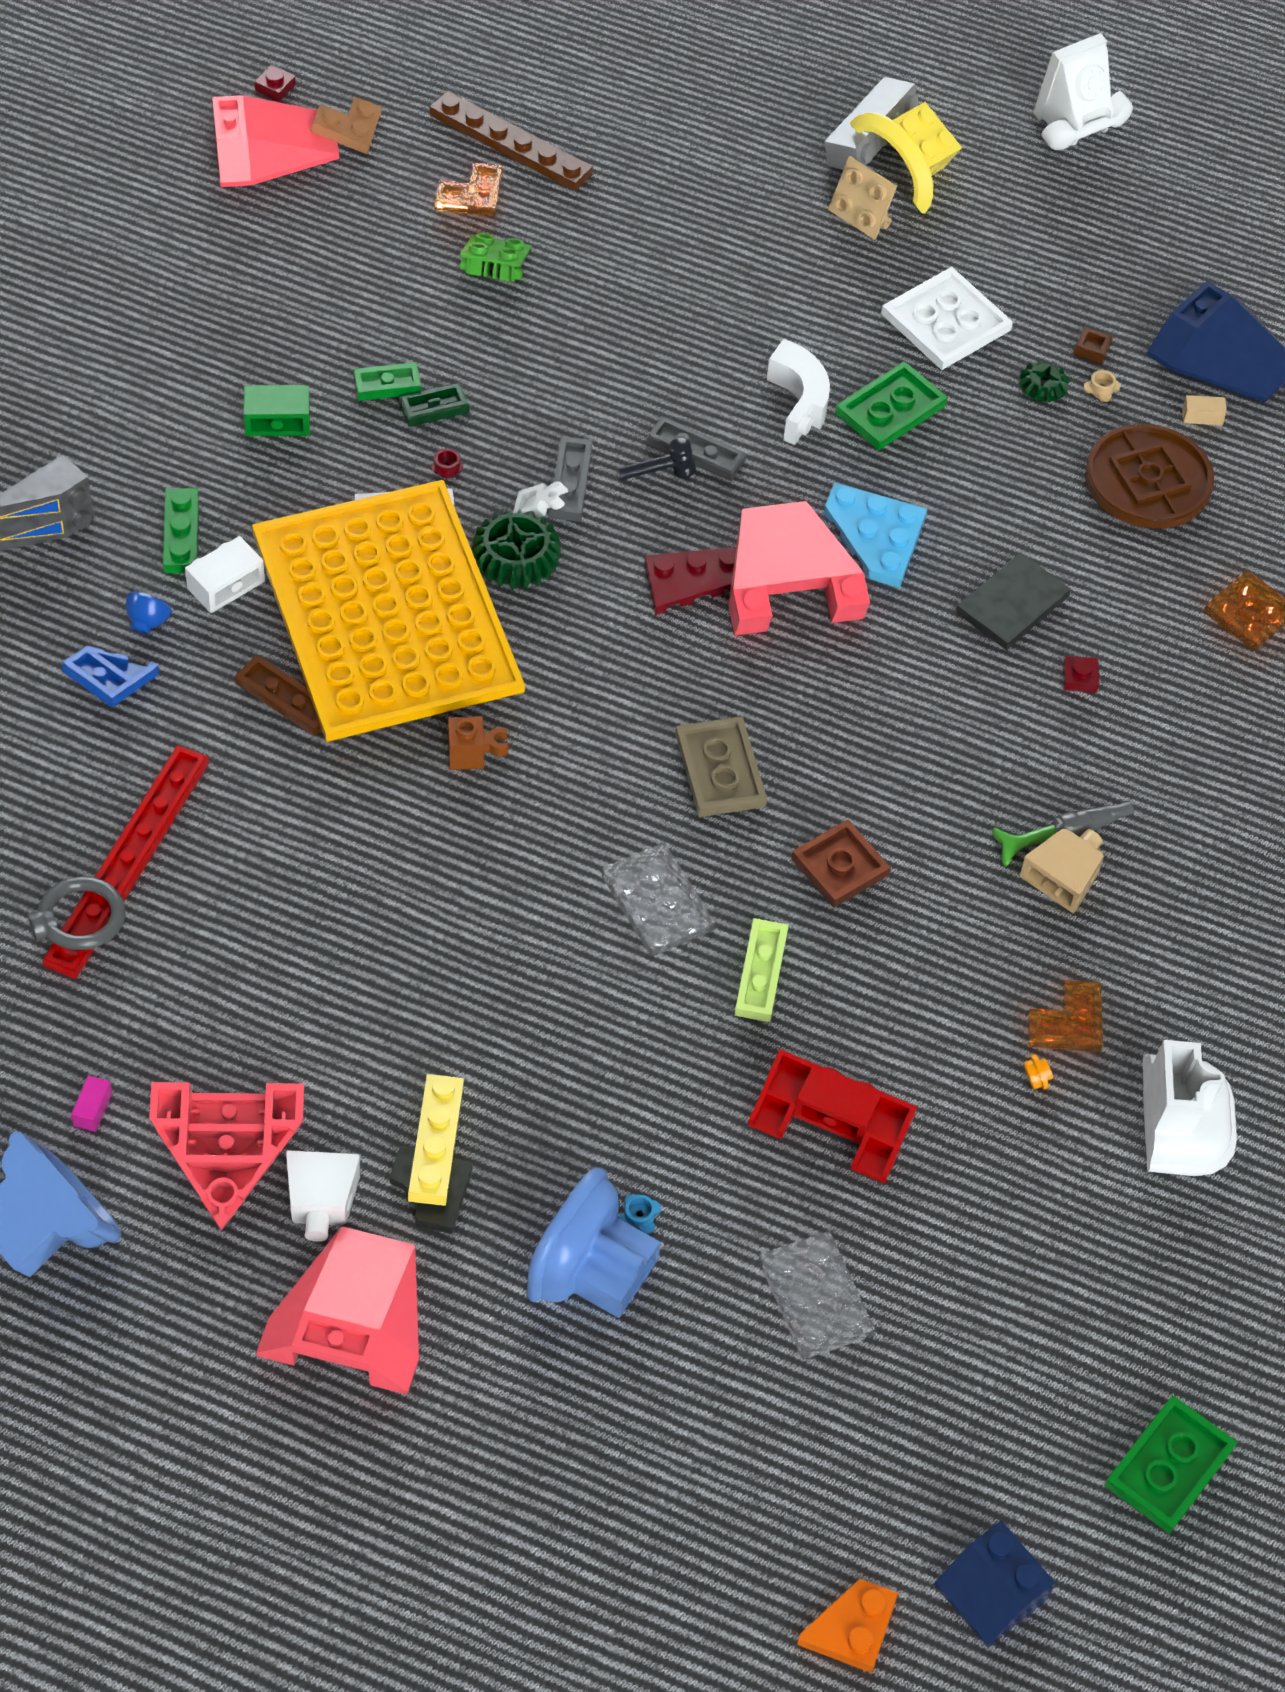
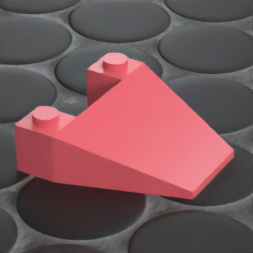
[728,501,870,636]

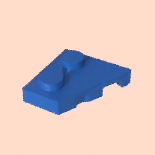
[62,646,159,707]

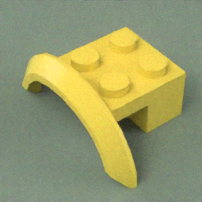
[850,102,962,214]

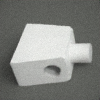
[286,1150,360,1242]

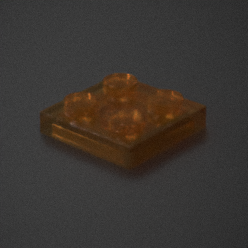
[1204,570,1285,651]

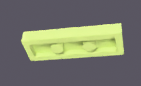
[734,918,789,1022]

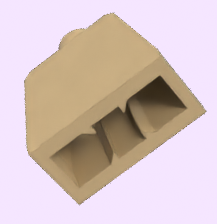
[1020,829,1104,914]

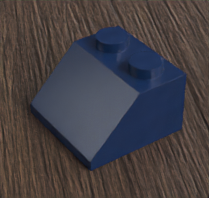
[934,1520,1056,1648]

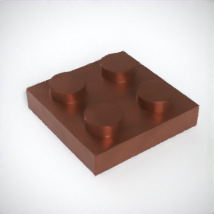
[791,819,891,908]

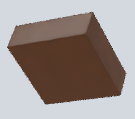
[1073,327,1113,364]

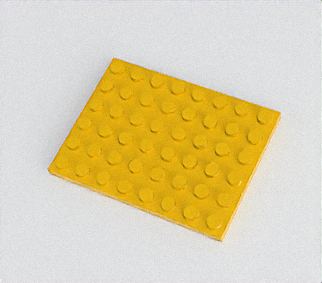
[252,480,525,742]

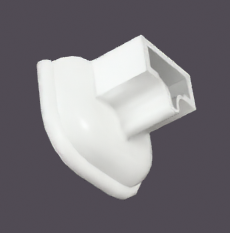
[1143,1040,1237,1176]

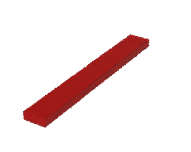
[42,745,209,979]

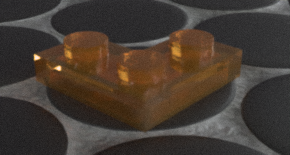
[435,162,503,217]
[1028,980,1103,1052]

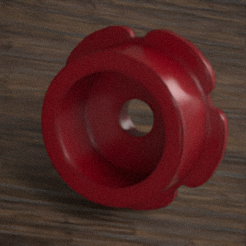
[431,448,463,478]

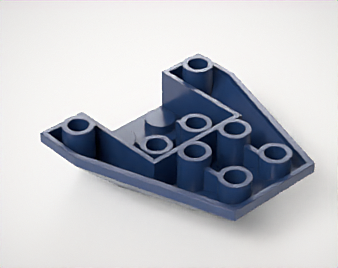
[1146,280,1285,402]

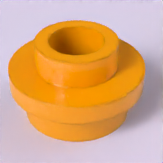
[1023,1054,1053,1090]

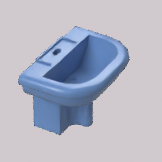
[0,1131,121,1277]
[527,1167,661,1318]

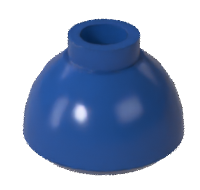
[125,591,172,635]

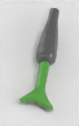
[992,801,1134,867]

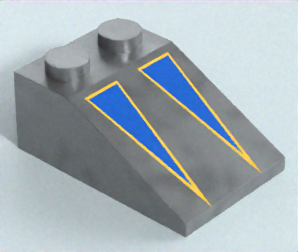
[0,454,94,551]

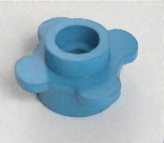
[618,1194,661,1234]

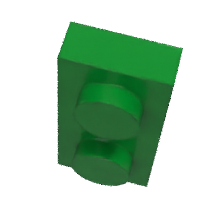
[353,362,421,401]

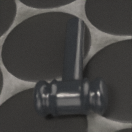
[618,437,696,480]

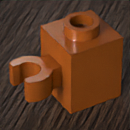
[448,716,509,770]

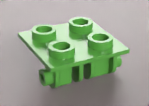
[460,233,532,282]

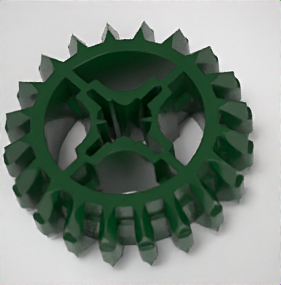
[472,509,561,591]

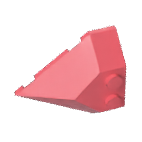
[149,1082,304,1231]

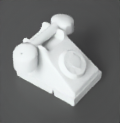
[1033,33,1133,150]

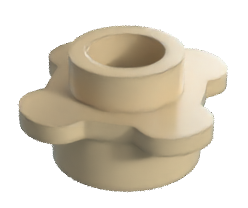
[1083,370,1121,402]

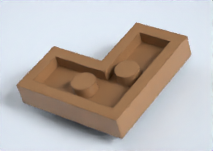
[310,96,382,154]

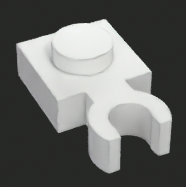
[513,481,568,519]

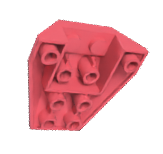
[212,96,339,187]
[256,1226,419,1395]

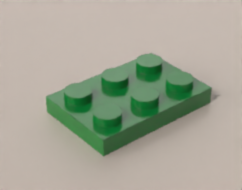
[835,361,948,451]
[1104,1395,1238,1534]

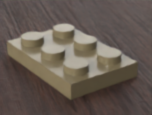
[675,716,767,817]

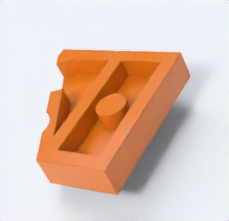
[797,1579,898,1673]

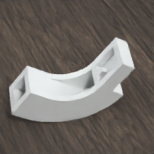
[767,339,830,445]

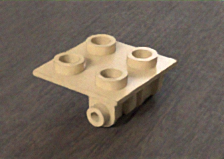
[828,156,897,240]

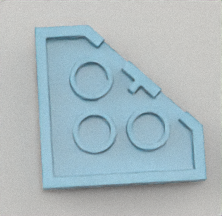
[824,482,927,588]

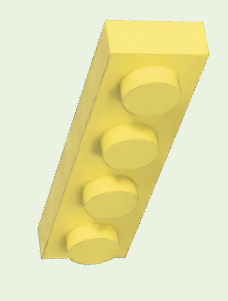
[408,1074,464,1206]

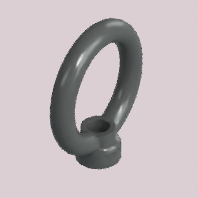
[28,877,126,950]

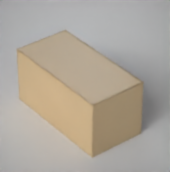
[1182,395,1227,425]

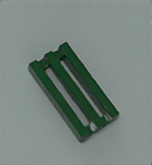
[399,382,469,427]

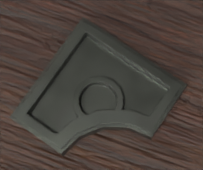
[390,1145,473,1234]

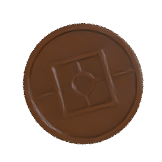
[1085,424,1214,529]

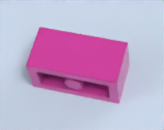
[71,1075,112,1132]

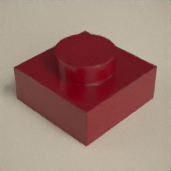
[254,65,296,102]
[1063,656,1099,693]

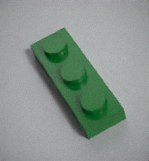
[163,488,199,574]

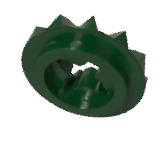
[1019,360,1069,402]

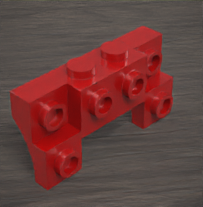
[748,1049,917,1184]

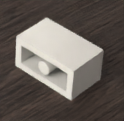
[185,536,265,613]

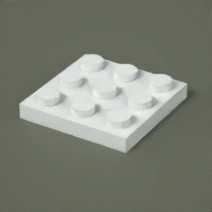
[881,267,1013,370]

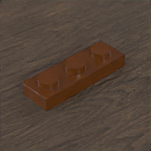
[235,654,322,736]

